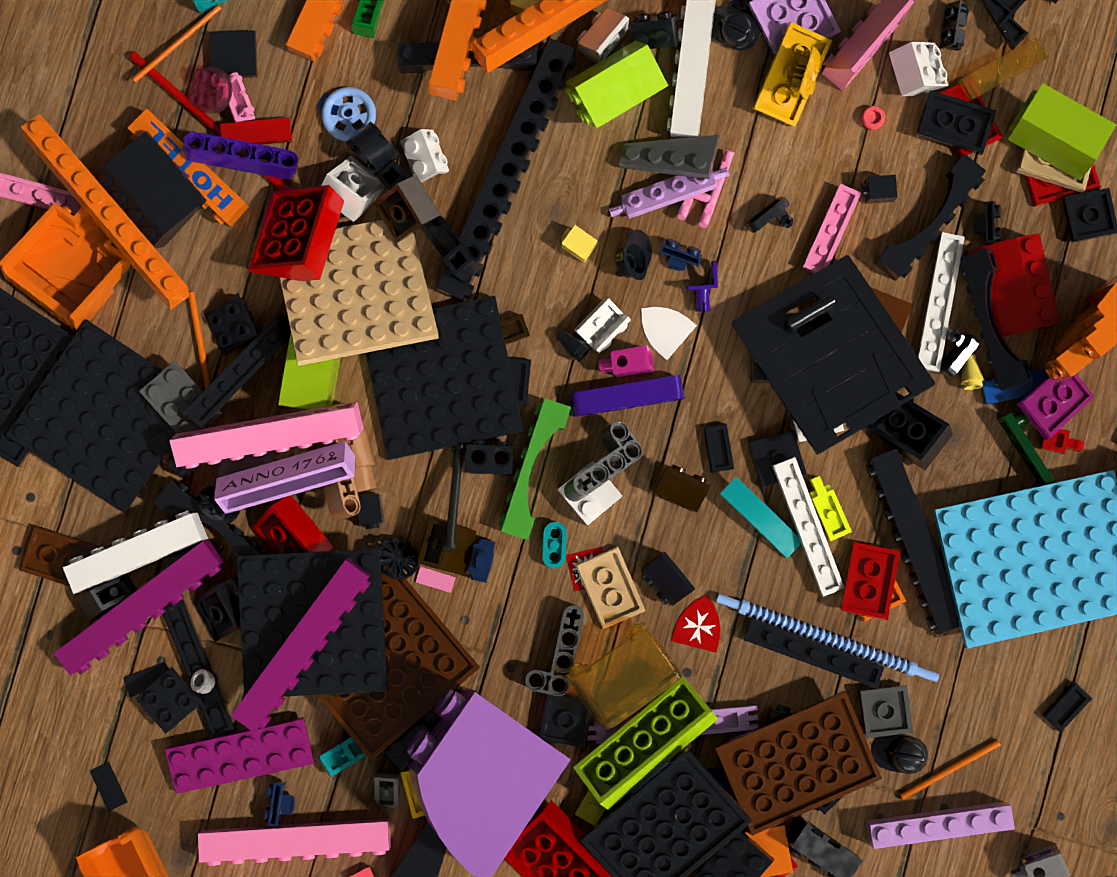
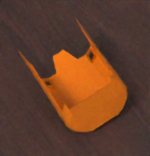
[76,827,169,877]

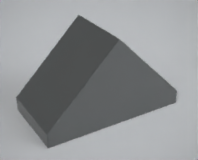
[374,770,402,808]

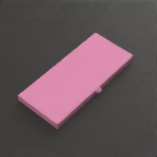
[416,567,456,593]

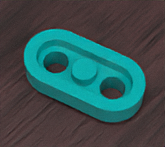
[542,522,567,569]

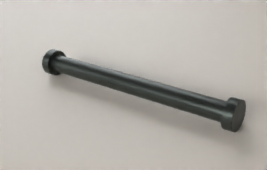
[442,444,466,552]

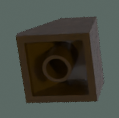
[373,175,440,243]

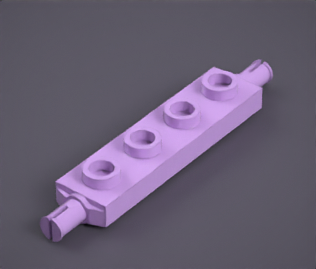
[609,167,730,219]

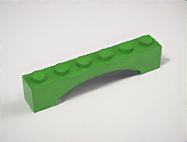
[498,398,571,540]

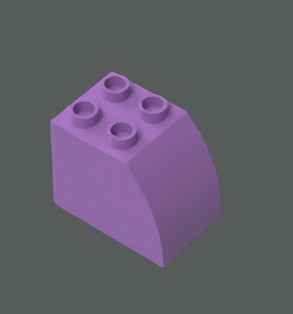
[406,686,571,877]

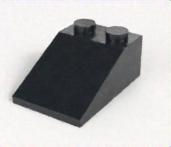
[866,392,953,471]

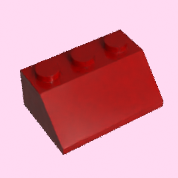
[252,495,334,554]

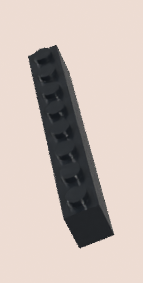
[866,449,960,634]

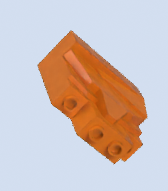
[0,203,130,333]
[1044,276,1117,382]

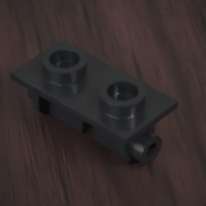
[940,0,969,51]

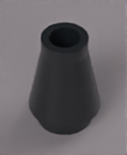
[556,329,590,362]

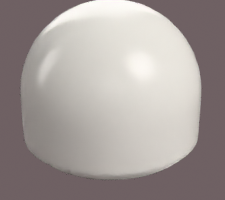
[190,669,215,694]

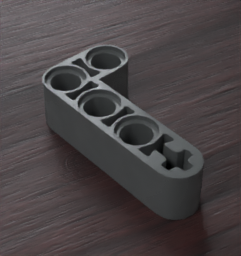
[564,421,643,502]
[525,605,584,696]

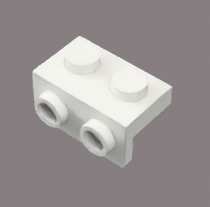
[400,129,449,183]
[574,297,631,352]

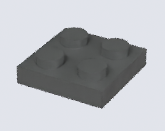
[859,685,913,738]

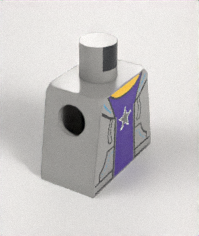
[1011,843,1071,877]

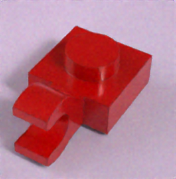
[1040,429,1085,454]

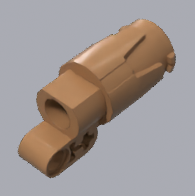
[323,426,377,521]

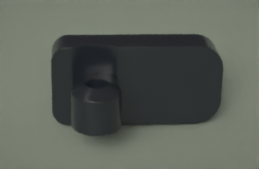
[745,197,793,233]
[940,329,980,377]

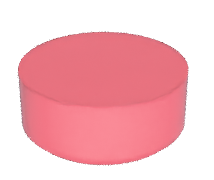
[861,106,885,130]

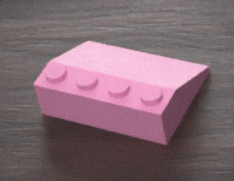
[822,0,914,91]

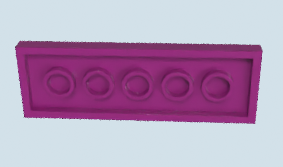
[165,717,315,794]

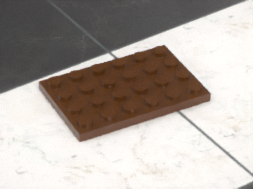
[714,691,882,836]

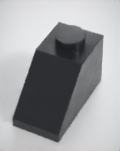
[78,573,137,621]

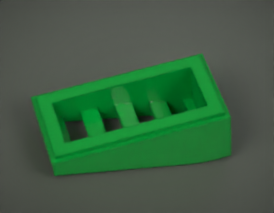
[351,0,384,38]

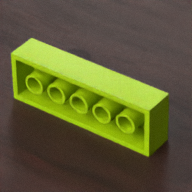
[573,677,718,810]

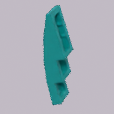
[720,477,801,559]
[318,737,366,777]

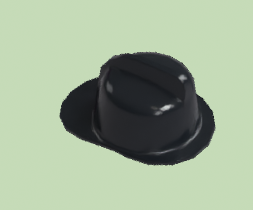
[711,6,760,51]
[615,230,652,280]
[872,734,928,774]

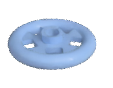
[321,87,376,141]

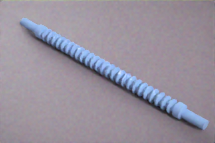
[716,594,939,682]

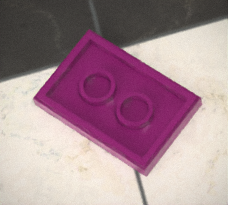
[1017,374,1094,440]

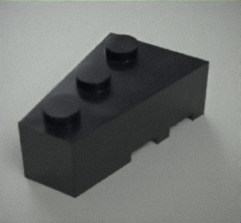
[787,816,863,877]

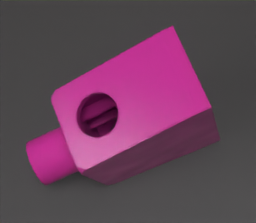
[599,345,655,377]

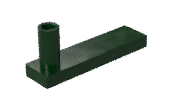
[997,410,1056,486]

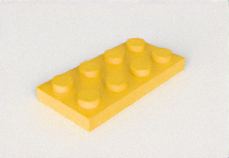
[752,22,832,127]

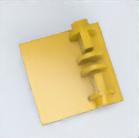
[789,47,823,100]

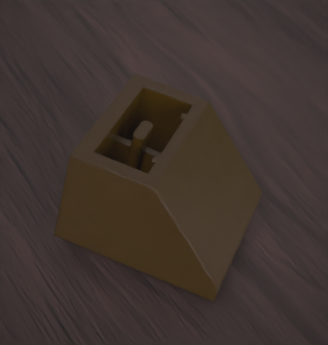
[653,464,711,513]
[417,518,477,576]

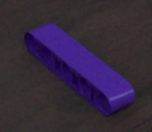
[183,132,298,179]
[569,376,685,417]

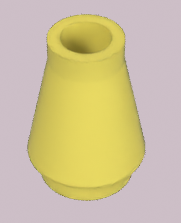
[961,354,984,390]

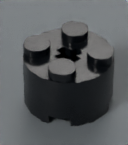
[346,121,400,177]

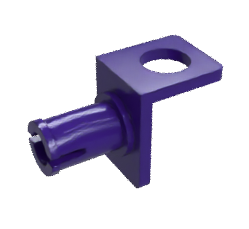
[685,261,718,312]

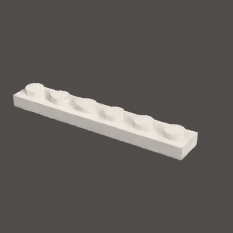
[917,232,965,373]
[772,457,844,597]

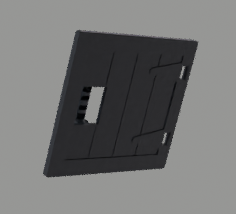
[732,255,935,455]

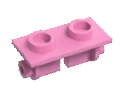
[219,72,255,122]

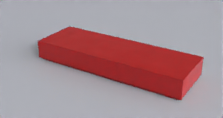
[220,117,292,145]

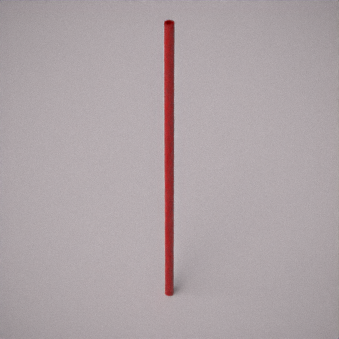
[129,51,291,191]

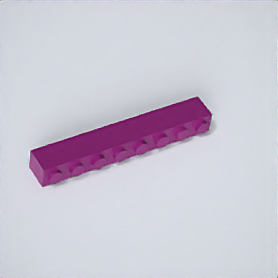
[54,539,225,676]
[231,558,371,733]

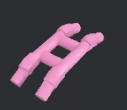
[677,149,735,228]

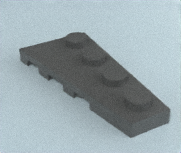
[619,135,720,179]

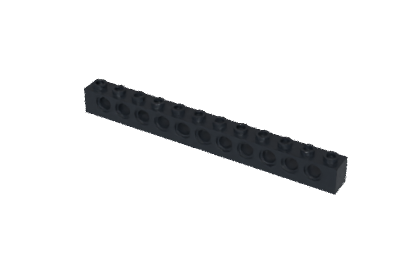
[437,38,577,302]

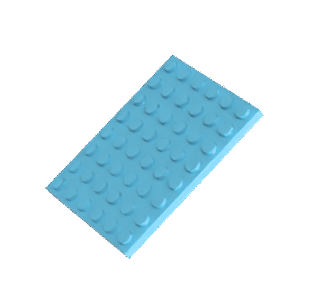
[933,470,1117,649]

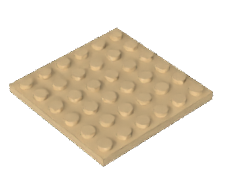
[280,220,439,366]

